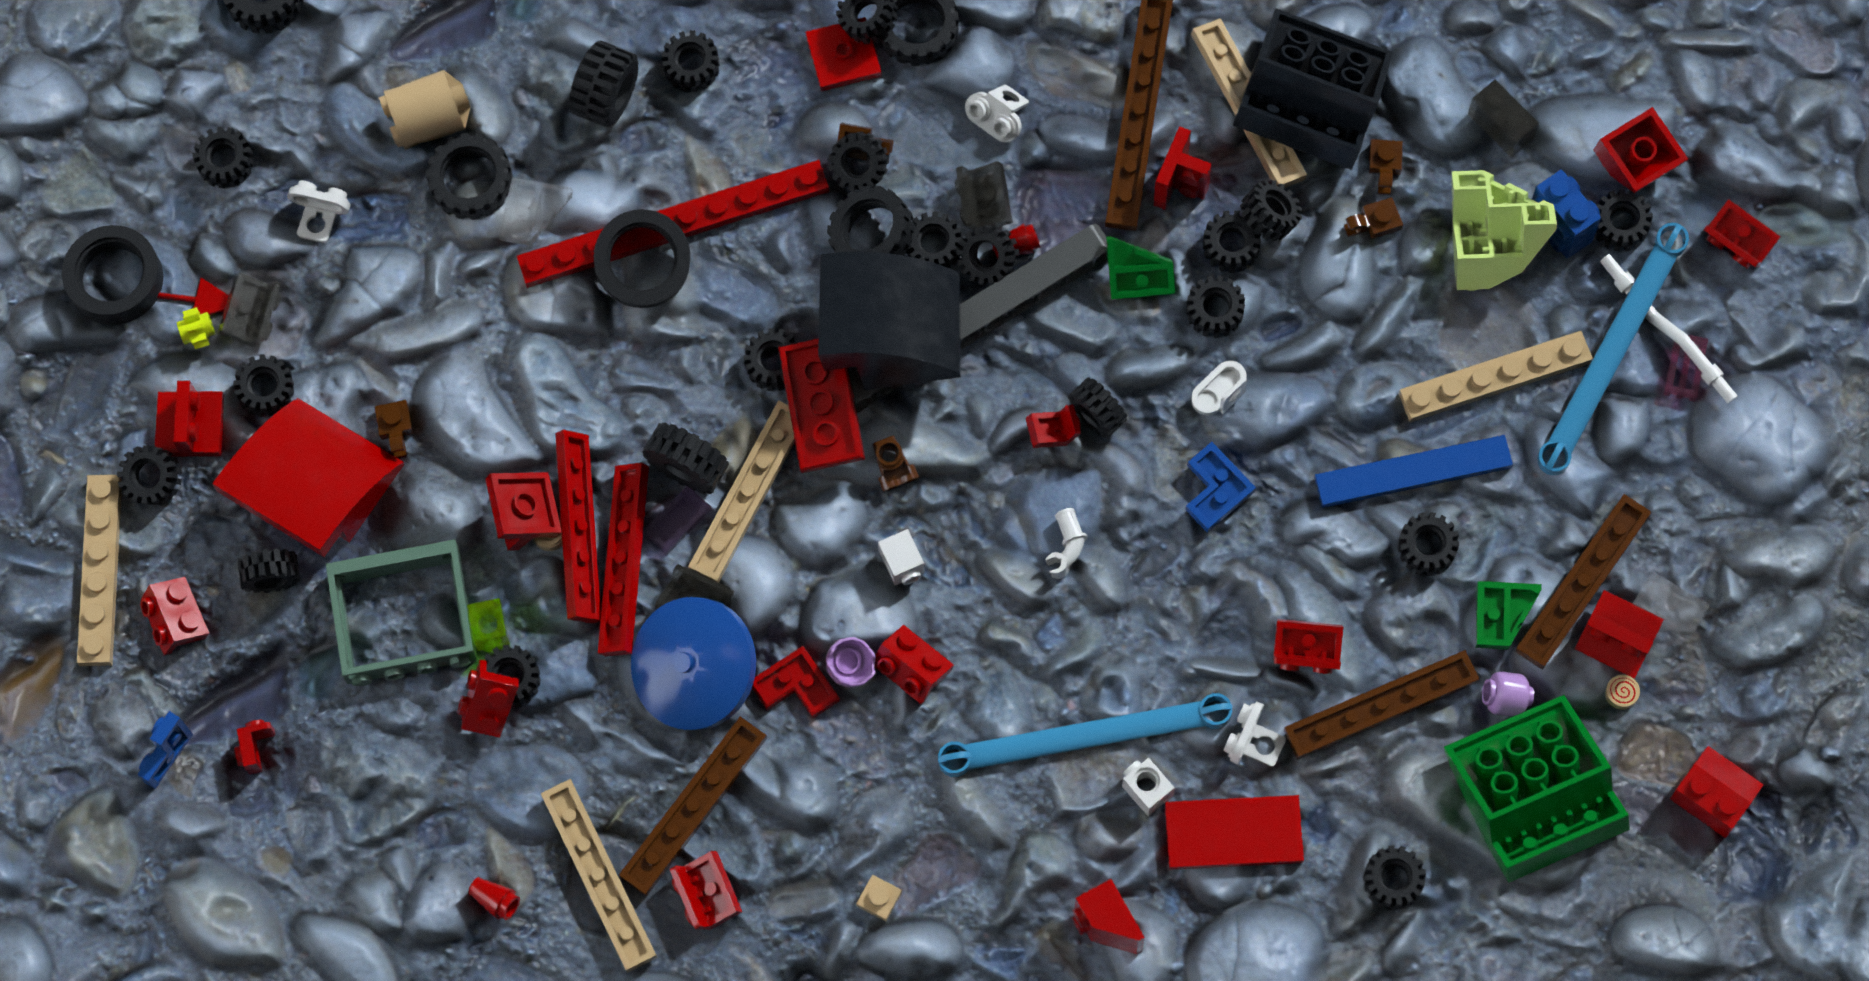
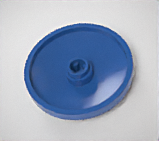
[631,597,756,730]

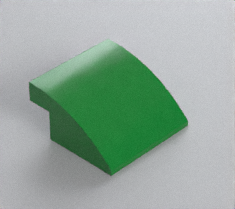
[1444,695,1630,883]

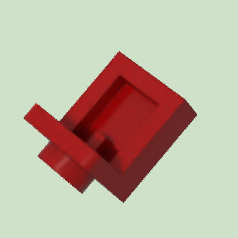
[1025,404,1081,448]
[235,720,276,775]

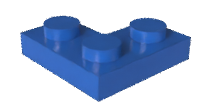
[1185,442,1256,533]
[137,711,193,789]

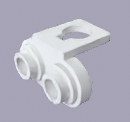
[965,85,1029,142]
[287,181,351,243]
[1191,361,1247,416]
[1223,701,1286,767]

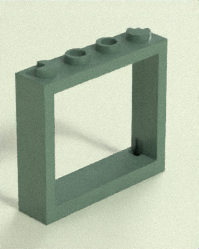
[326,539,477,686]

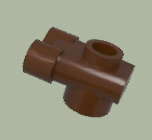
[872,435,919,492]

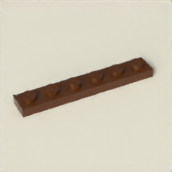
[1515,494,1651,670]
[1284,650,1480,760]
[619,716,767,897]

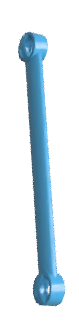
[1537,223,1689,476]
[938,693,1232,777]

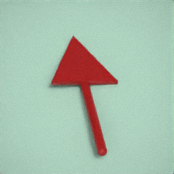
[157,278,243,315]

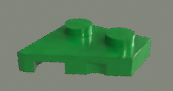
[1106,236,1175,299]
[1475,581,1542,650]

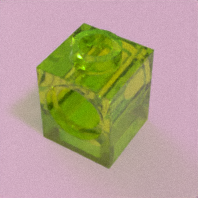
[467,598,510,653]

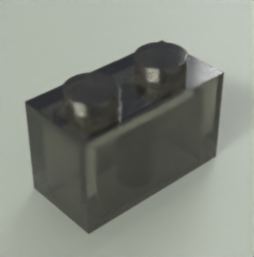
[1468,79,1539,157]

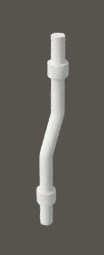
[1600,254,1738,404]

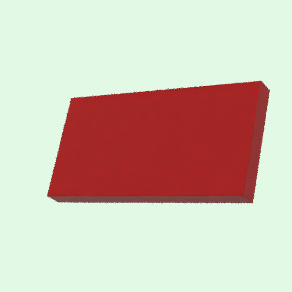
[778,338,865,474]
[1165,795,1304,870]

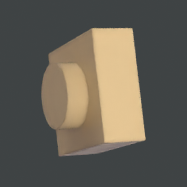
[856,874,902,922]

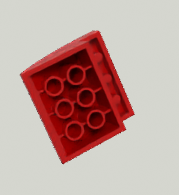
[212,398,404,557]

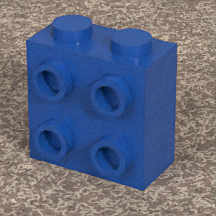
[1532,169,1601,259]

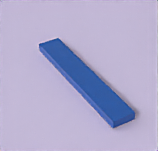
[1314,435,1513,508]

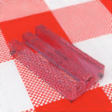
[1663,334,1708,402]

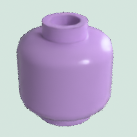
[1482,672,1534,716]

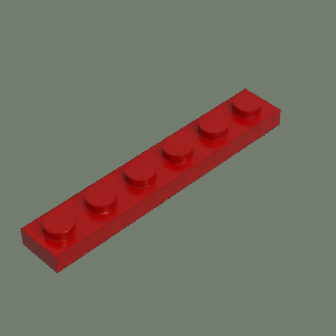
[555,430,601,624]
[597,462,649,657]

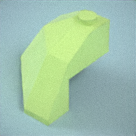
[1452,170,1557,291]

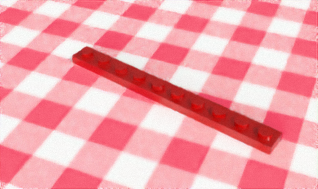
[516,160,829,288]

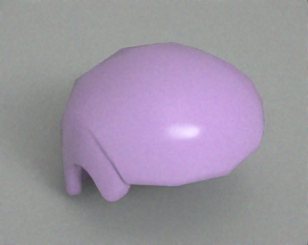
[826,637,876,688]

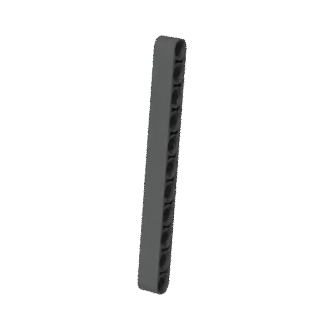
[849,224,1108,413]

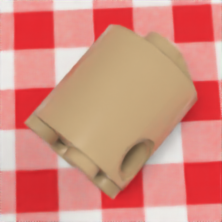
[379,70,471,150]

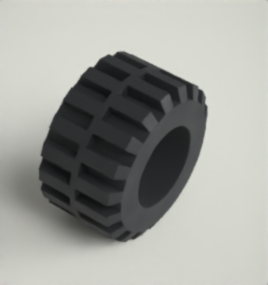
[569,40,638,128]

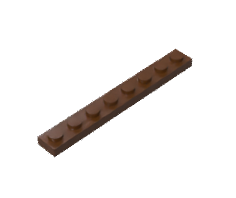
[1105,0,1173,232]

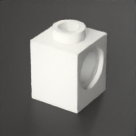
[878,529,925,586]
[1122,758,1175,816]

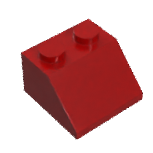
[1593,107,1688,193]
[1670,746,1764,838]
[1072,879,1145,954]

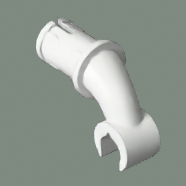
[1045,508,1088,579]

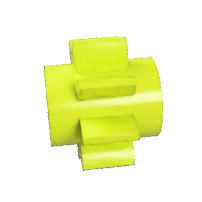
[177,307,215,350]

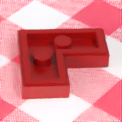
[752,646,840,719]

